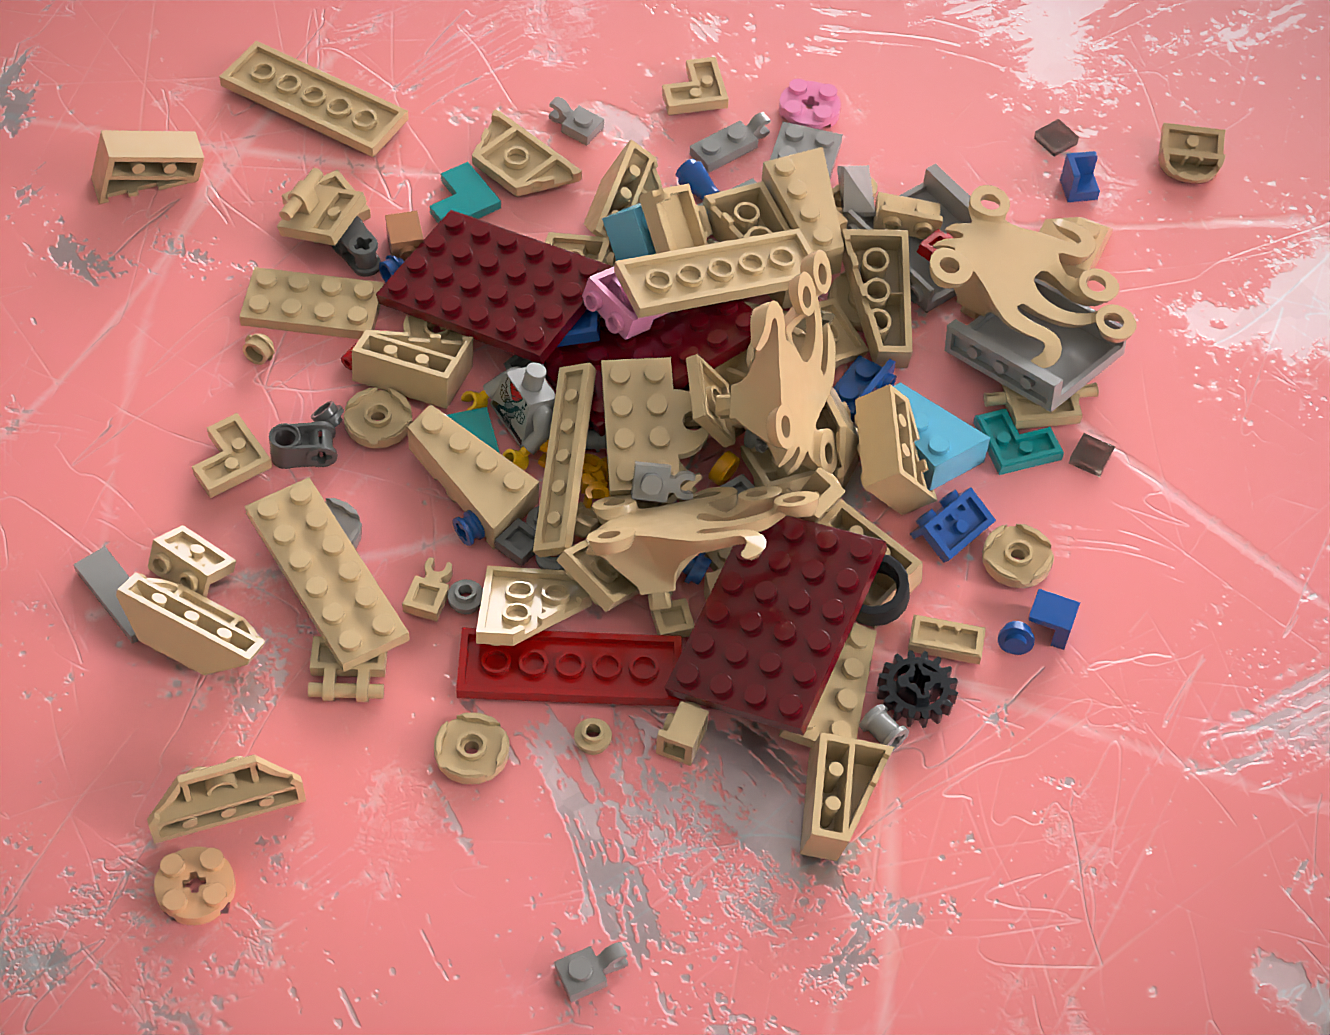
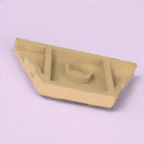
[472,109,582,197]

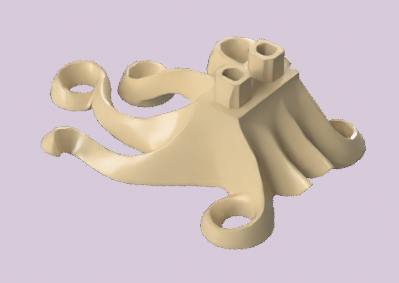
[929,185,1137,368]
[715,250,838,475]
[585,486,819,610]

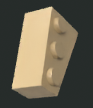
[91,130,204,204]
[352,330,473,409]
[854,384,937,515]

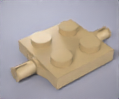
[983,383,1099,429]

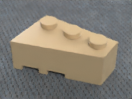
[818,499,923,630]
[800,732,894,861]

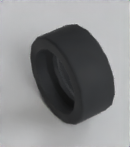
[855,554,910,626]

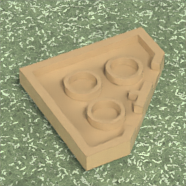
[476,566,592,646]

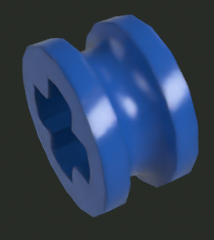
[452,510,485,546]

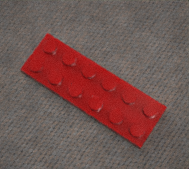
[456,627,682,707]

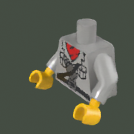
[461,363,556,470]

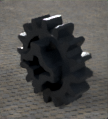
[877,650,958,728]

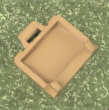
[638,184,713,254]

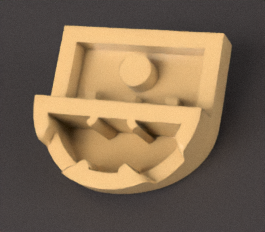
[1159,123,1226,183]

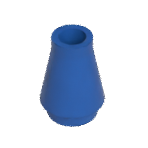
[675,158,720,201]

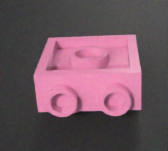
[582,267,670,340]

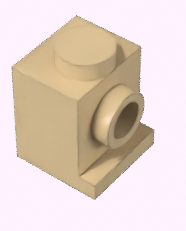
[656,701,709,766]

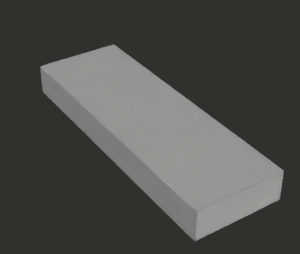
[73,546,138,644]

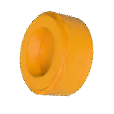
[708,451,740,486]

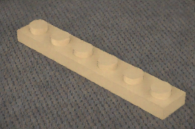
[533,363,596,558]

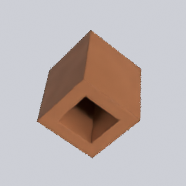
[385,210,424,262]

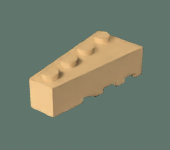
[761,147,844,275]
[703,181,792,309]
[841,229,913,368]
[408,404,539,550]

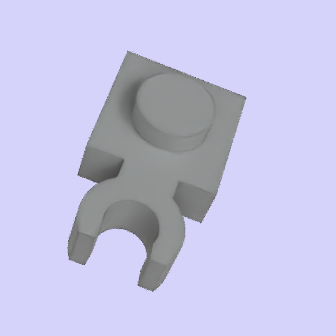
[631,461,695,502]

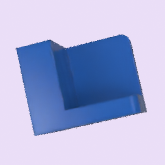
[1060,151,1100,202]
[1028,589,1081,650]

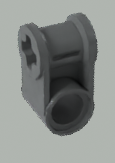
[331,216,381,277]
[269,421,337,469]

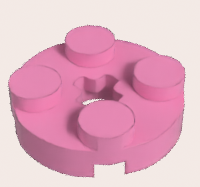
[779,78,841,130]

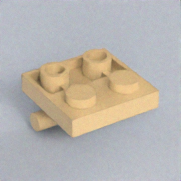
[277,168,367,246]

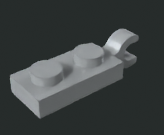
[690,112,771,173]

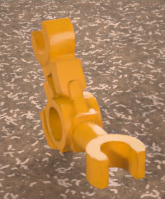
[538,439,610,508]

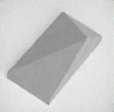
[837,165,875,217]

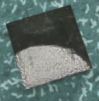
[1034,119,1079,157]
[1069,433,1115,477]

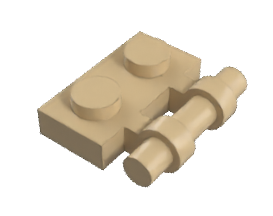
[308,636,388,702]

